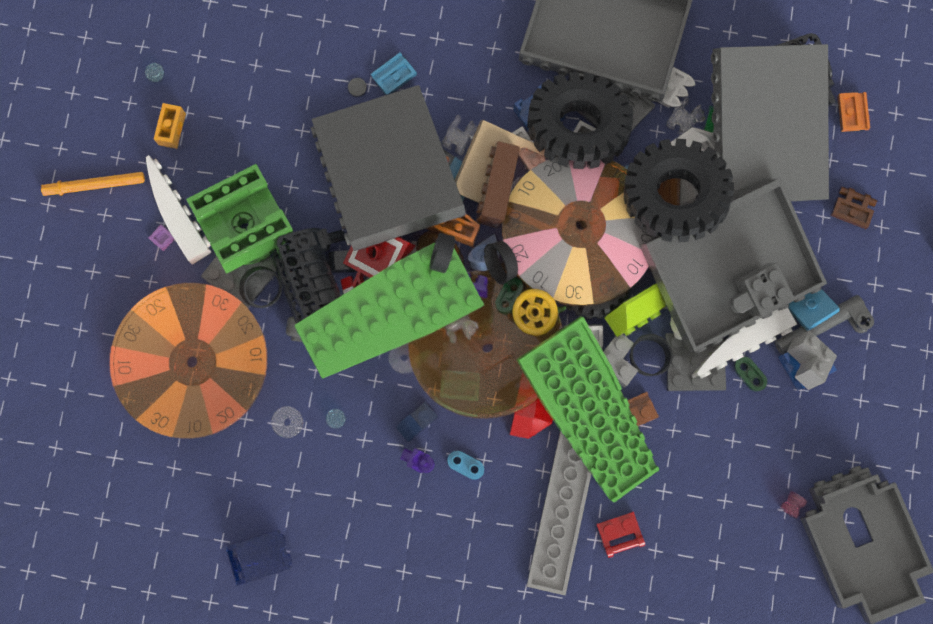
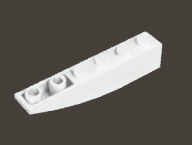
[146,155,212,265]
[692,307,797,379]

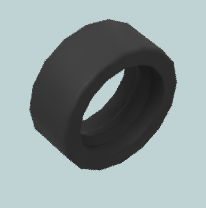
[430,233,455,273]

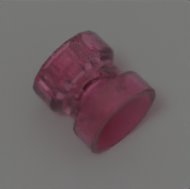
[780,491,807,519]

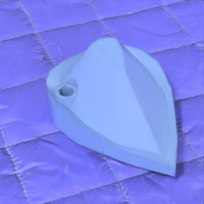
[468,234,499,271]

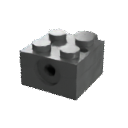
[729,263,794,316]

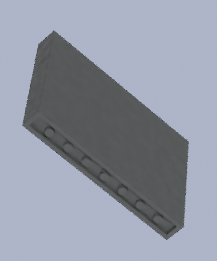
[519,0,692,102]
[711,44,829,201]
[310,85,466,251]
[639,178,827,353]

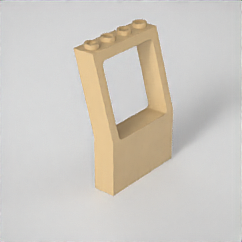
[455,120,576,236]

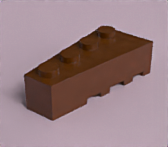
[476,141,520,228]

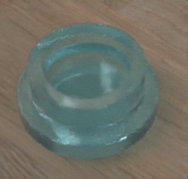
[145,63,164,82]
[326,409,346,429]

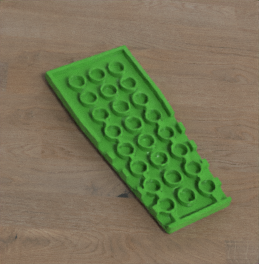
[294,243,484,379]
[516,316,659,502]

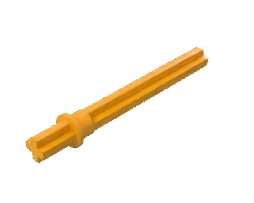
[41,172,145,196]

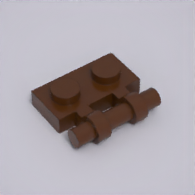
[830,186,877,229]

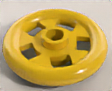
[512,289,558,336]

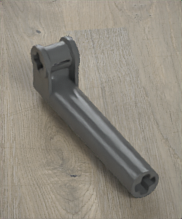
[774,295,874,355]

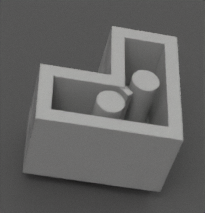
[787,330,837,390]
[603,334,638,388]

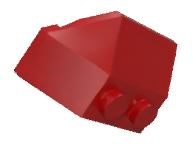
[510,372,553,439]

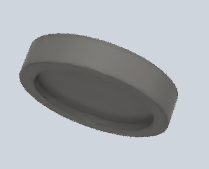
[348,78,367,97]

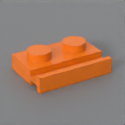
[837,92,870,132]

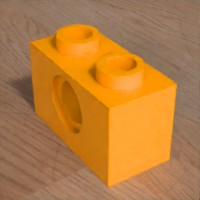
[154,103,186,149]

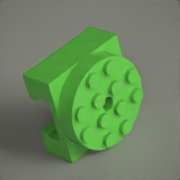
[186,164,293,274]

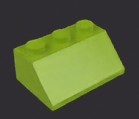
[605,283,666,337]

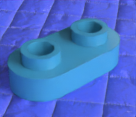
[447,451,484,480]

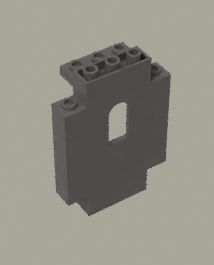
[800,465,933,624]

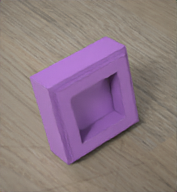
[149,224,175,251]

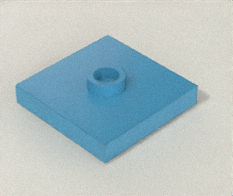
[788,289,840,331]

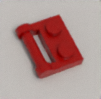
[596,512,645,558]

